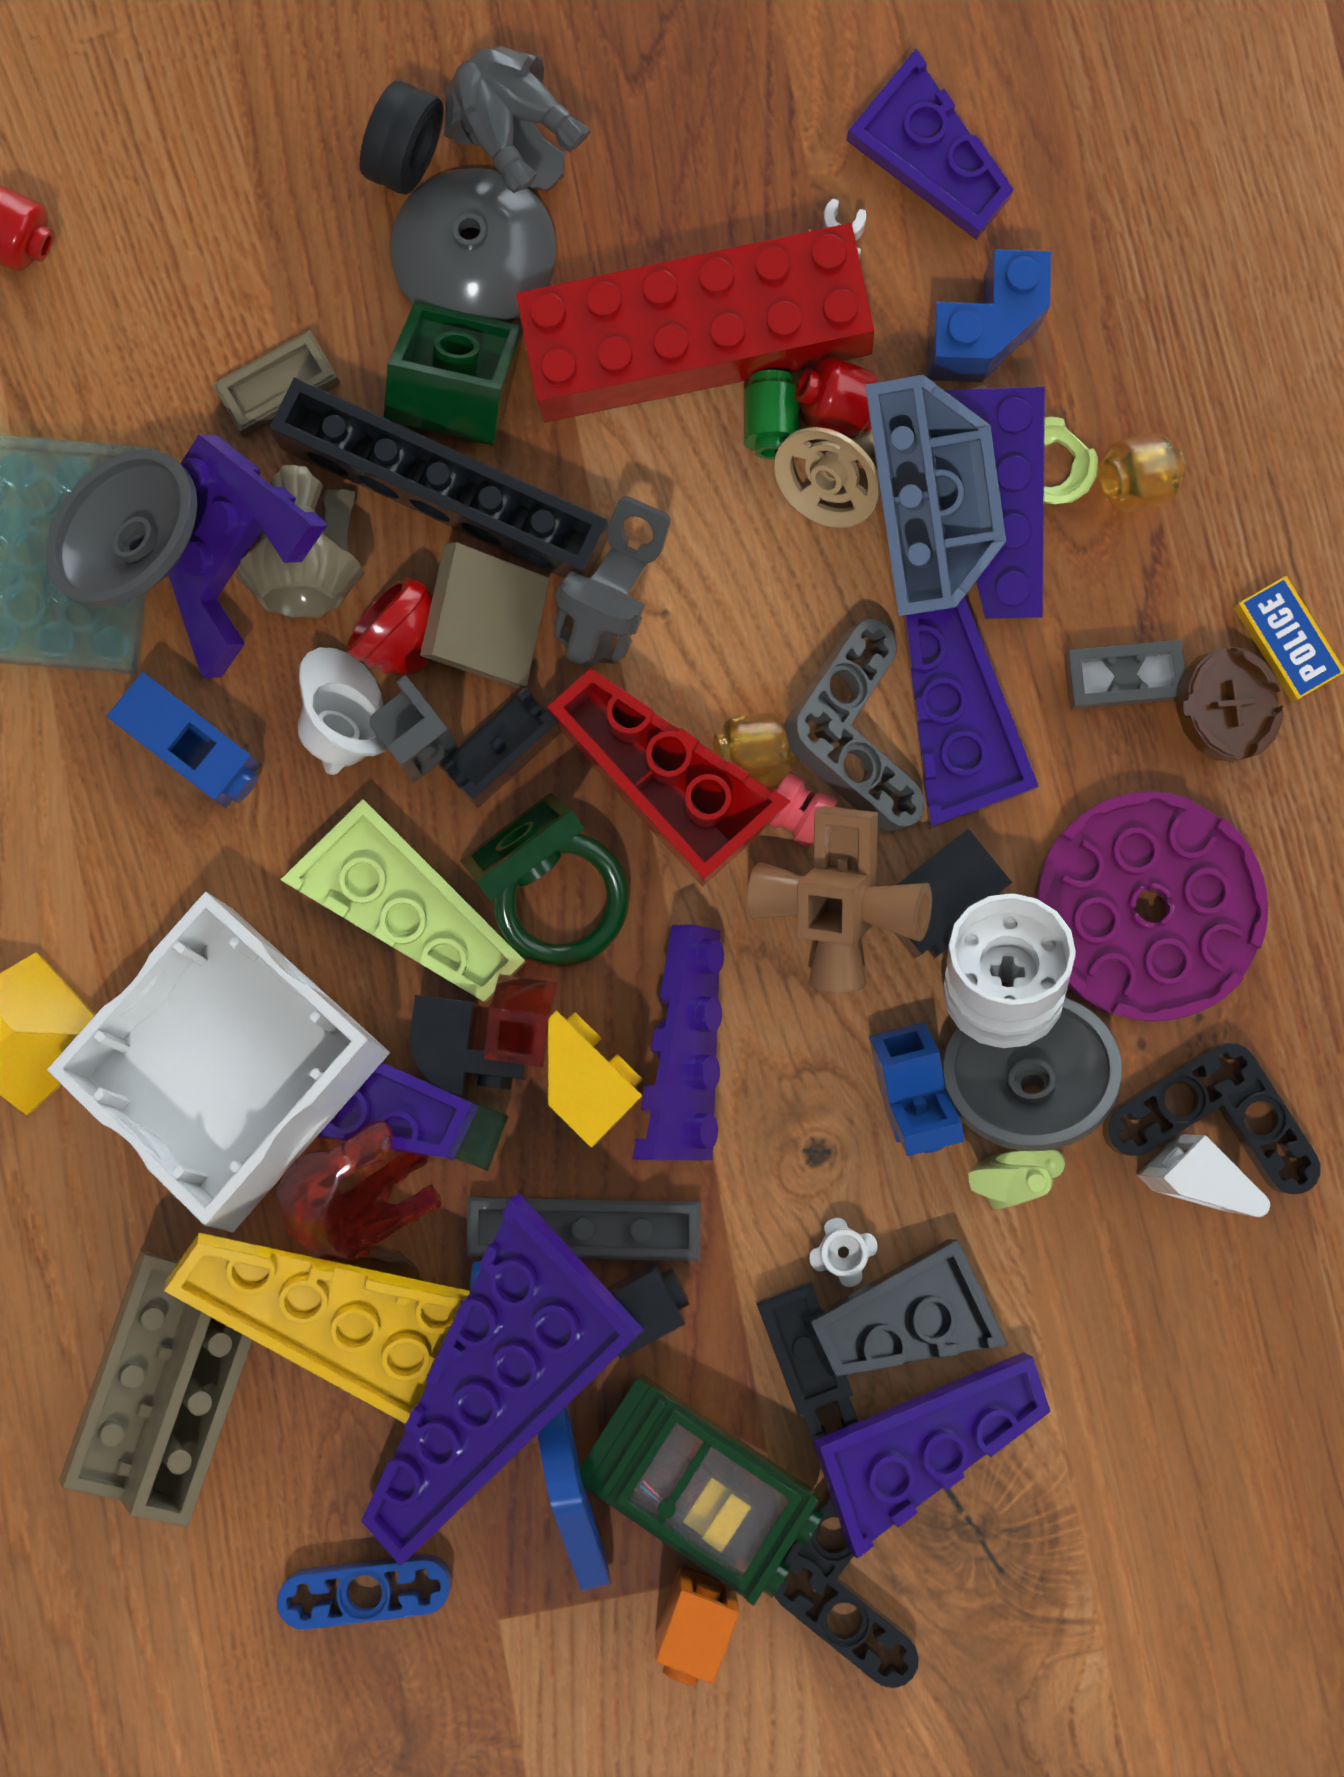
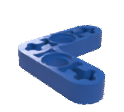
[538,1405,611,1592]

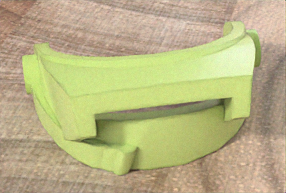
[968,1149,1066,1209]

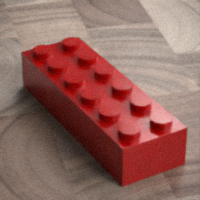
[516,222,875,423]

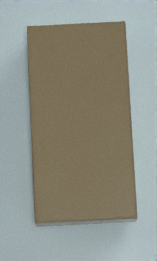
[212,330,340,438]

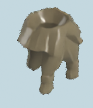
[236,465,365,619]

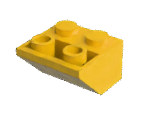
[548,1011,643,1148]

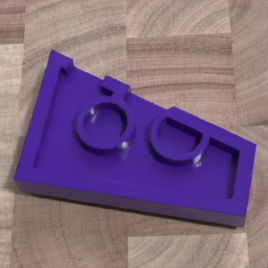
[846,49,1014,240]

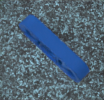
[277,1554,452,1630]

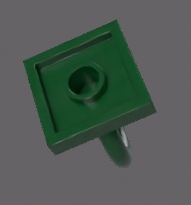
[460,793,629,967]

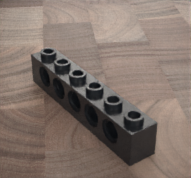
[269,377,608,579]

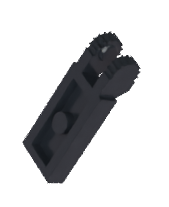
[755,1281,859,1454]

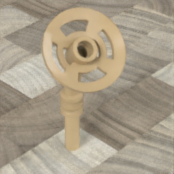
[774,384,987,528]

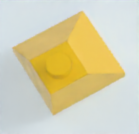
[0,952,95,1115]

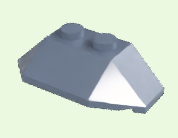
[865,375,1006,616]

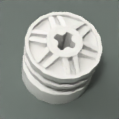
[943,893,1076,1048]

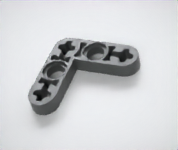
[783,619,924,832]

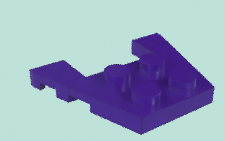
[168,434,327,678]

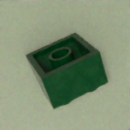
[384,301,523,446]

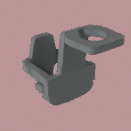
[554,496,671,668]

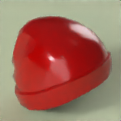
[345,577,433,675]

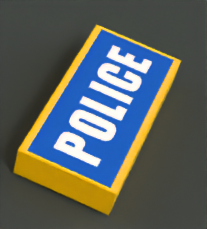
[1234,576,1344,703]

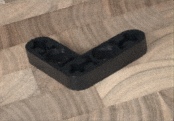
[1103,1043,1321,1194]
[774,1492,919,1688]

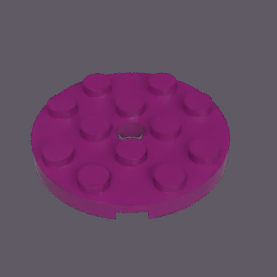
[1035,792,1268,1022]

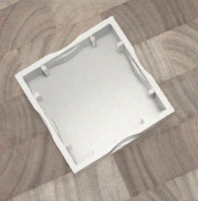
[47,891,390,1233]

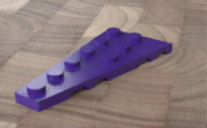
[361,1194,644,1566]

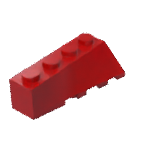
[547,668,791,887]

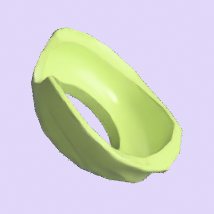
[1044,417,1098,504]

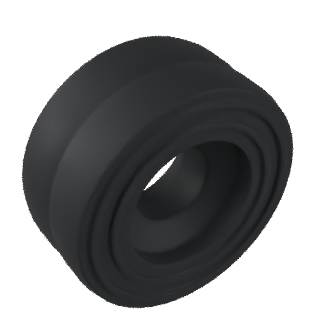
[359,81,443,194]

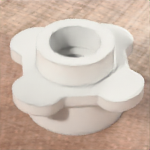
[809,1218,878,1287]

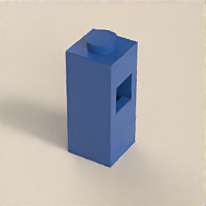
[106,671,261,808]

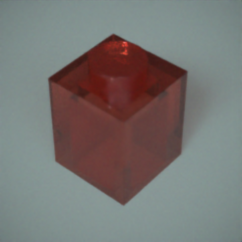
[484,974,557,1067]

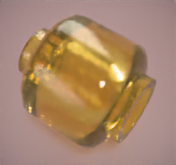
[1097,433,1186,513]
[713,712,800,787]

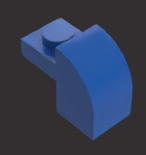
[869,1022,965,1156]

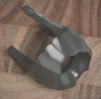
[444,46,591,193]

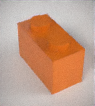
[655,1564,740,1686]

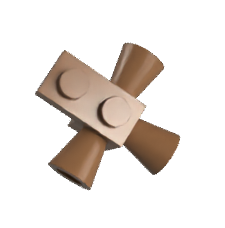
[747,806,932,993]

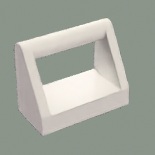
[1136,1134,1270,1217]

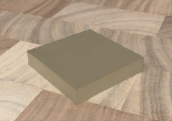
[420,542,549,688]

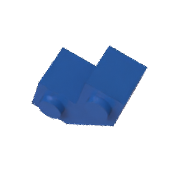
[927,249,1051,382]

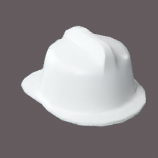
[298,647,387,775]

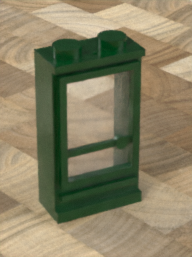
[580,1375,824,1606]

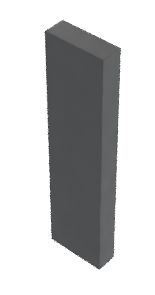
[466,1197,701,1261]

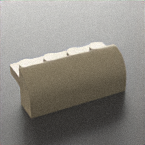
[59,1250,252,1527]

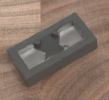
[1064,640,1185,710]

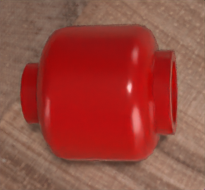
[0,185,54,271]
[795,356,878,439]

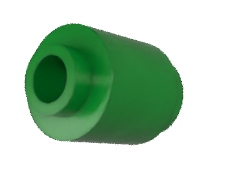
[743,370,800,459]

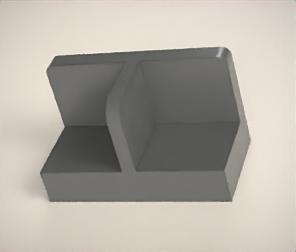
[370,675,458,783]

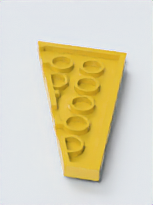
[164,1233,470,1424]

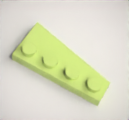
[281,799,526,1003]

